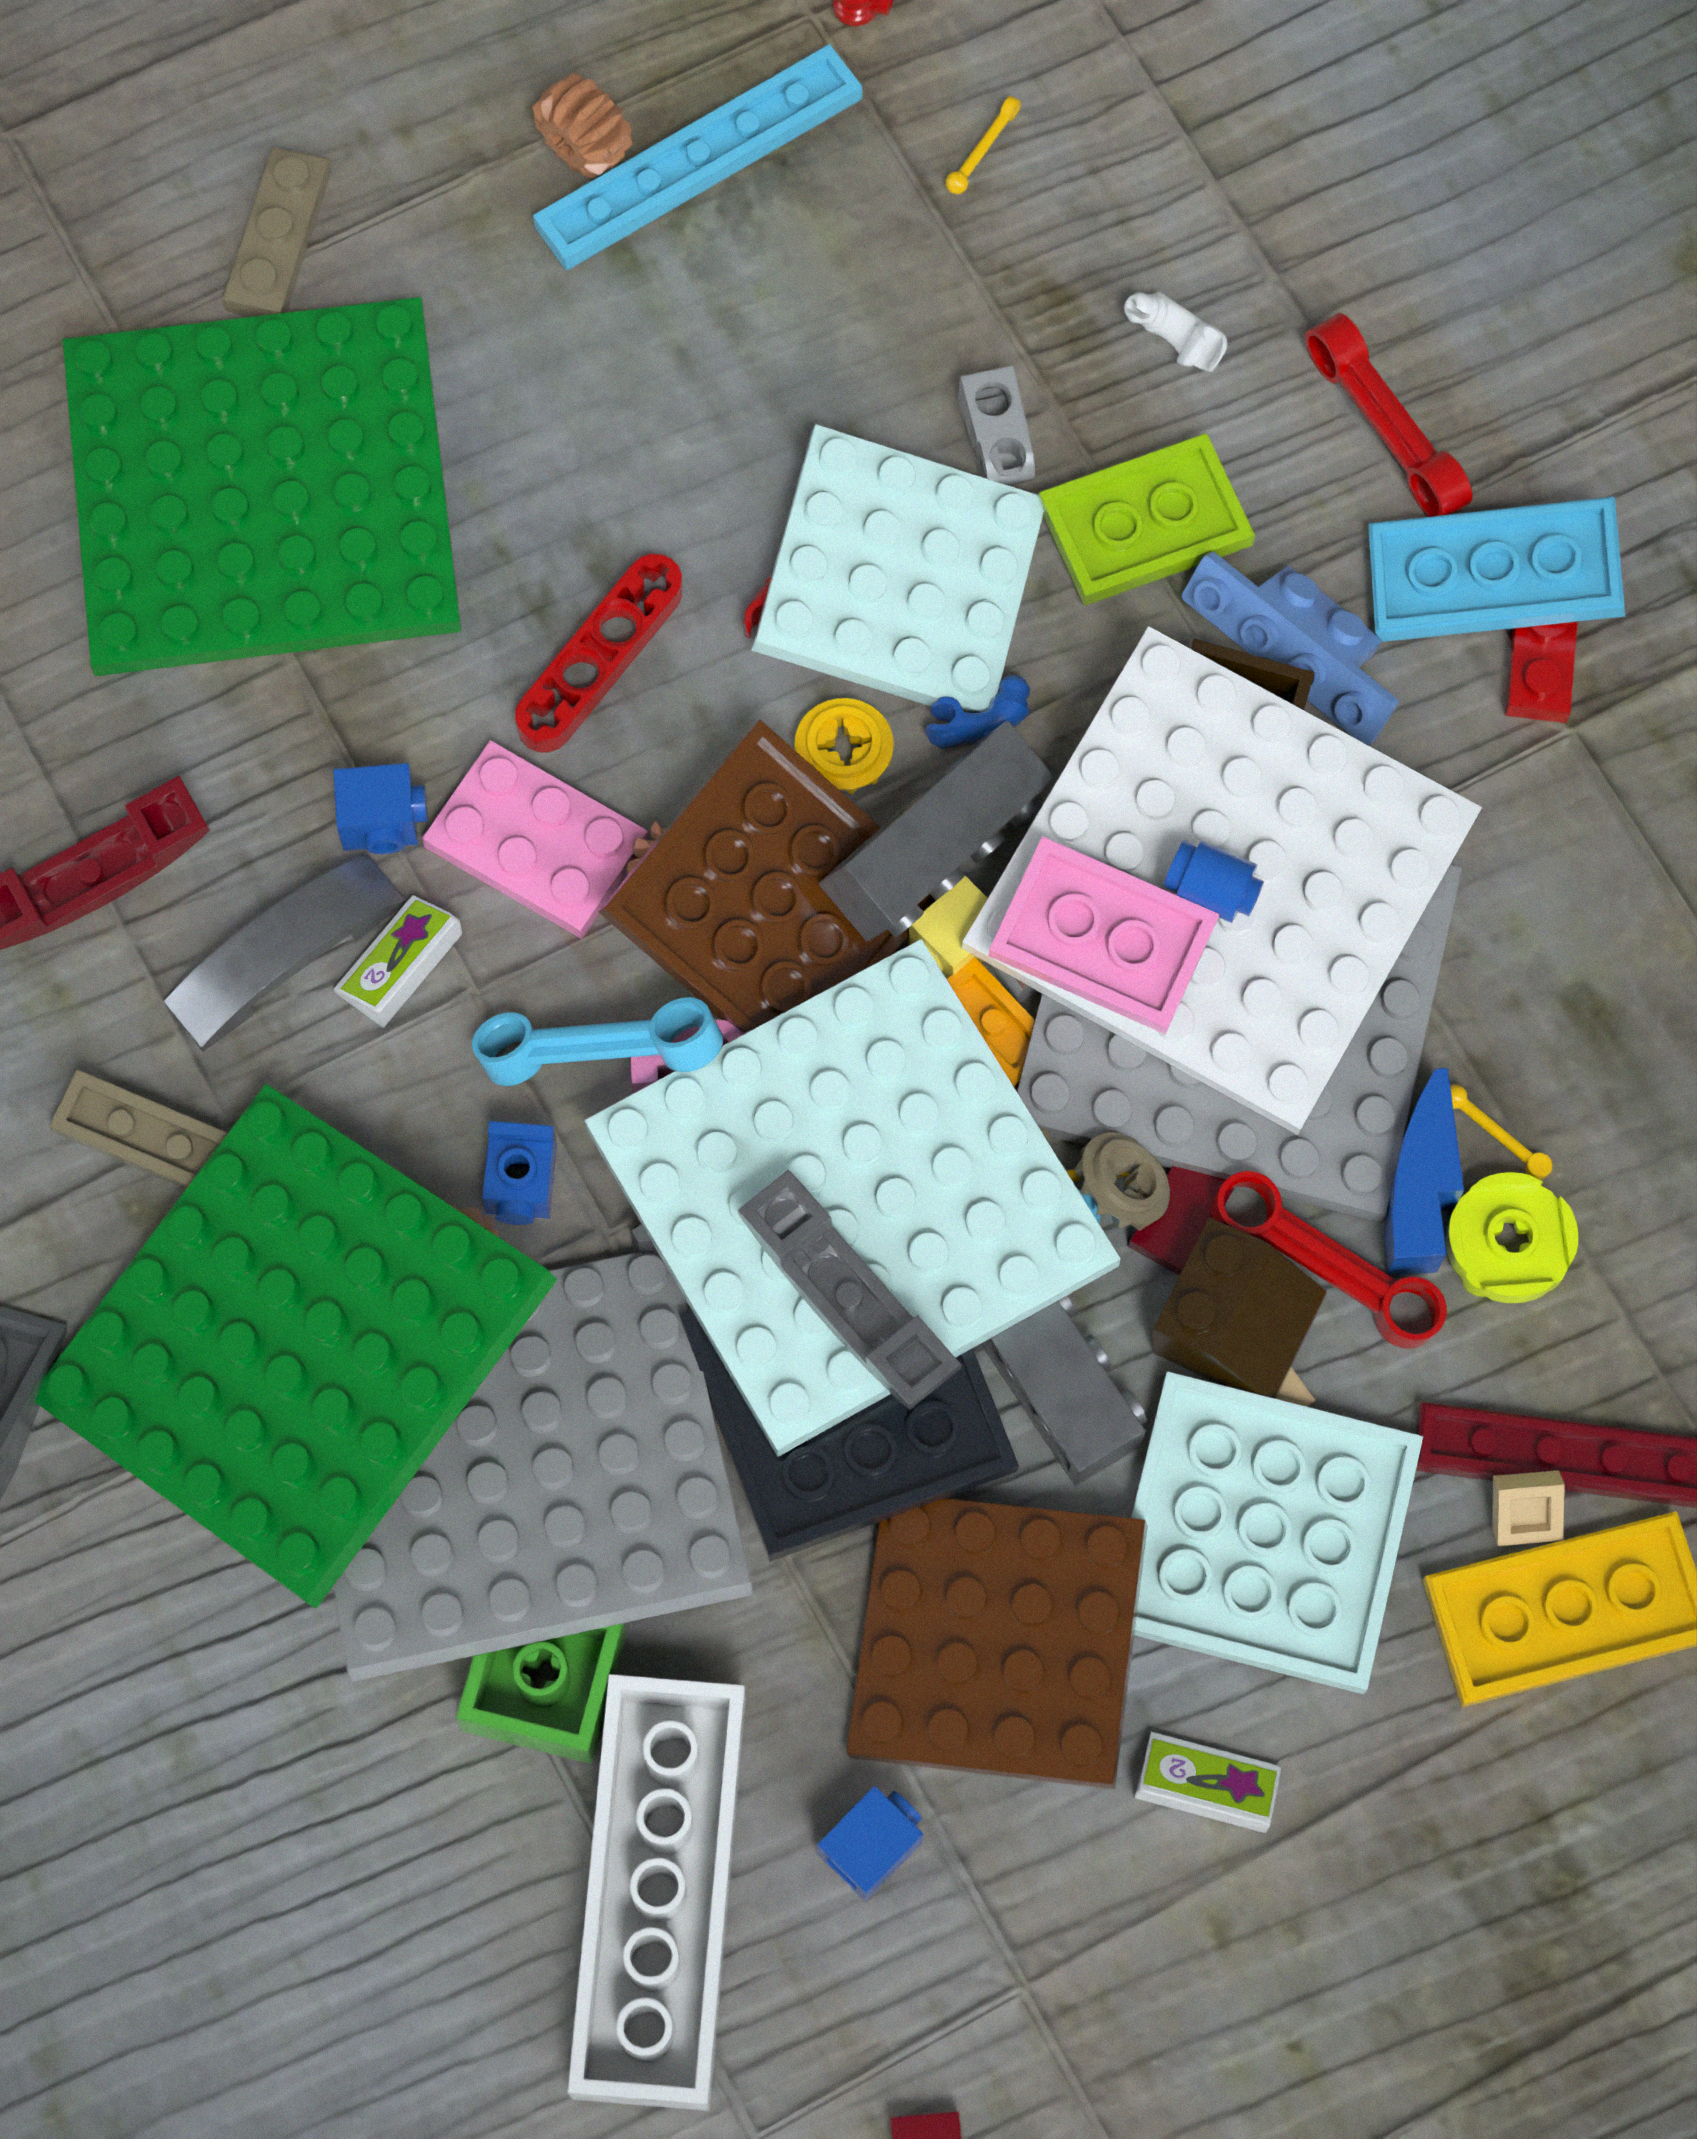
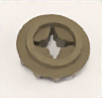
[1074,1132,1170,1231]

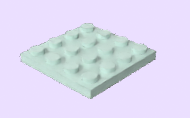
[752,425,1044,713]
[1131,1372,1423,1695]

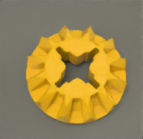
[794,698,894,795]

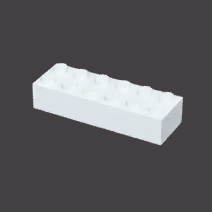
[568,1675,746,2111]

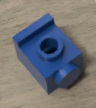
[482,1121,557,1225]

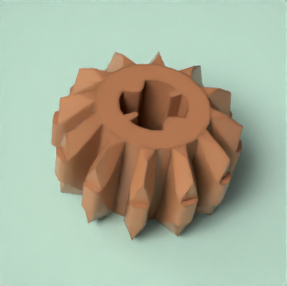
[532,73,633,179]

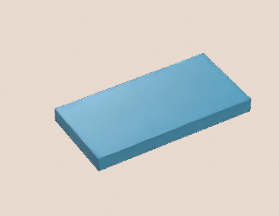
[1369,497,1625,642]

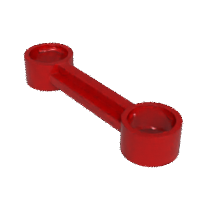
[1305,313,1473,517]
[1211,1171,1447,1349]

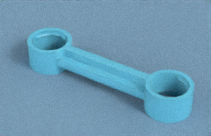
[472,997,723,1086]

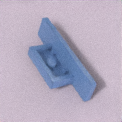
[1182,552,1399,746]

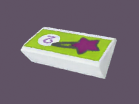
[333,895,462,1028]
[1135,1732,1281,1833]

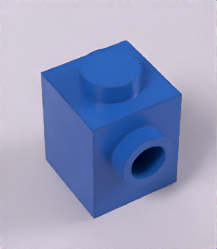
[333,763,428,854]
[817,1786,924,1902]

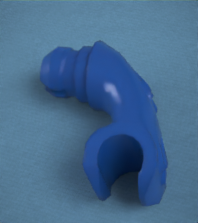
[926,675,1030,749]

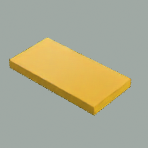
[1422,1511,1697,1708]

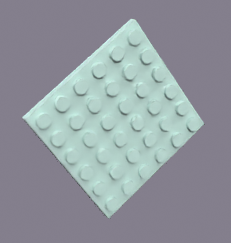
[584,939,1121,1456]

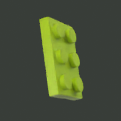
[1038,433,1255,606]

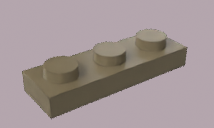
[222,147,332,317]
[49,1070,228,1189]

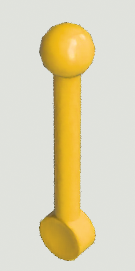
[945,95,1022,195]
[1450,1084,1553,1180]

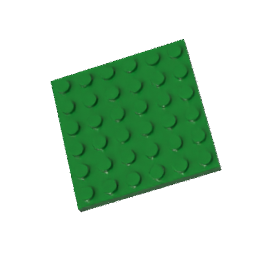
[62,297,462,676]
[35,1084,558,1609]

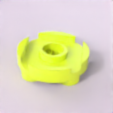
[1445,1172,1579,1303]

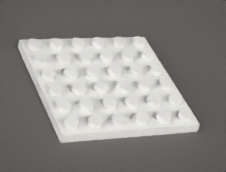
[962,626,1482,1135]

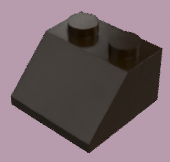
[1153,1217,1327,1399]

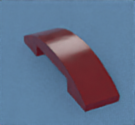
[0,775,210,950]

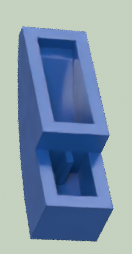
[1384,1068,1464,1276]

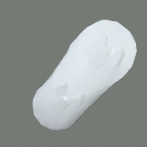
[1124,292,1228,372]

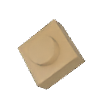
[1492,1470,1565,1546]

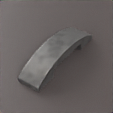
[164,854,406,1052]
[738,1170,961,1410]

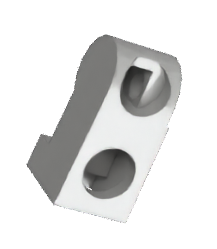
[957,365,1035,485]

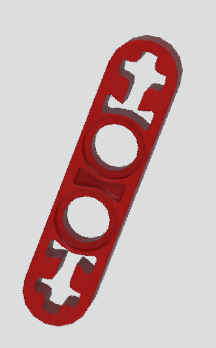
[515,554,683,753]

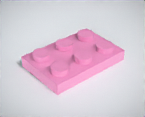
[422,740,649,939]
[988,836,1220,1035]

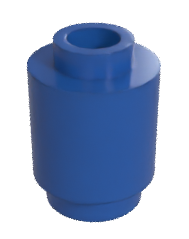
[1163,840,1265,923]

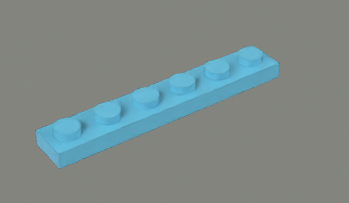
[533,44,862,271]

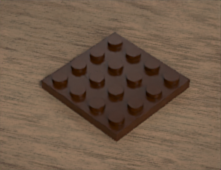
[598,720,936,1034]
[846,1499,1148,1789]

